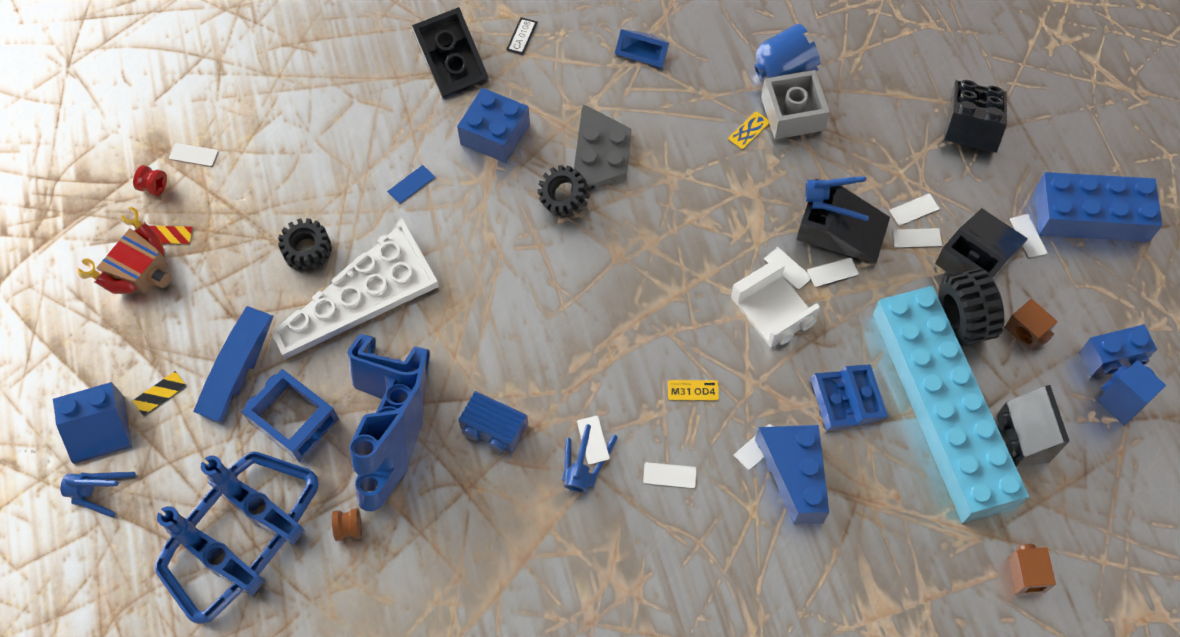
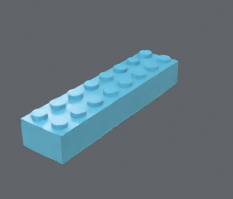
[873,286,1029,524]

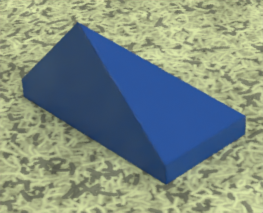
[615,29,669,68]

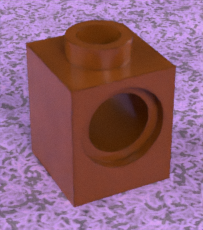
[1004,298,1058,350]

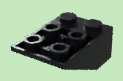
[944,80,1007,153]
[796,179,890,264]
[935,208,1028,280]

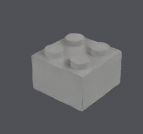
[761,70,830,139]

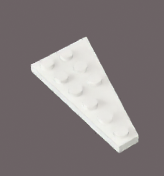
[271,219,439,359]

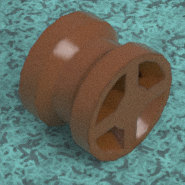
[332,508,362,541]

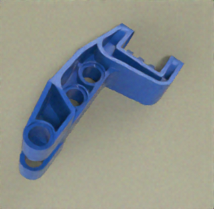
[347,334,430,512]

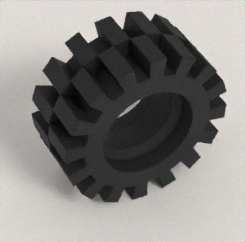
[537,165,590,218]
[278,218,332,272]

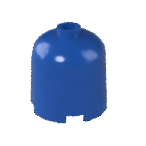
[754,24,821,79]

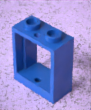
[241,369,339,462]

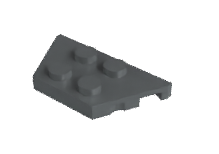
[571,105,632,194]

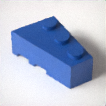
[755,425,829,524]

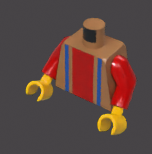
[76,207,171,294]

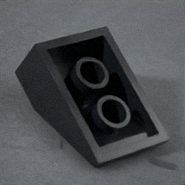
[412,7,489,97]

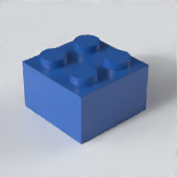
[457,88,530,163]

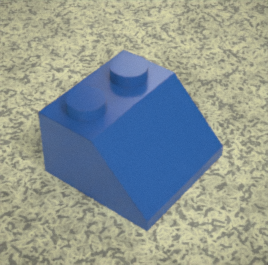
[52,382,132,464]

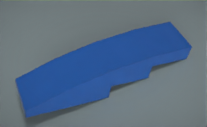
[193,306,274,422]

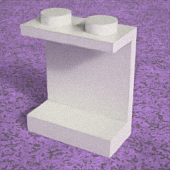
[731,257,820,348]

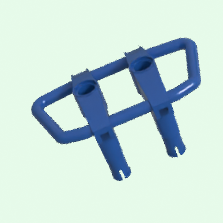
[154,452,319,624]

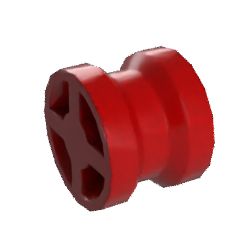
[133,165,167,196]

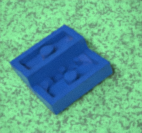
[810,364,888,431]

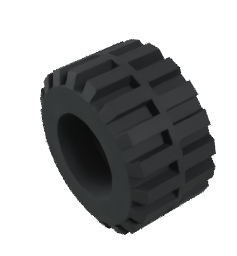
[938,268,1005,346]

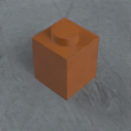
[1007,544,1056,595]

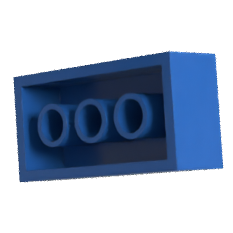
[1035,172,1163,242]

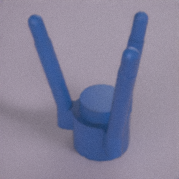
[805,176,869,221]
[562,424,618,493]
[60,472,136,517]

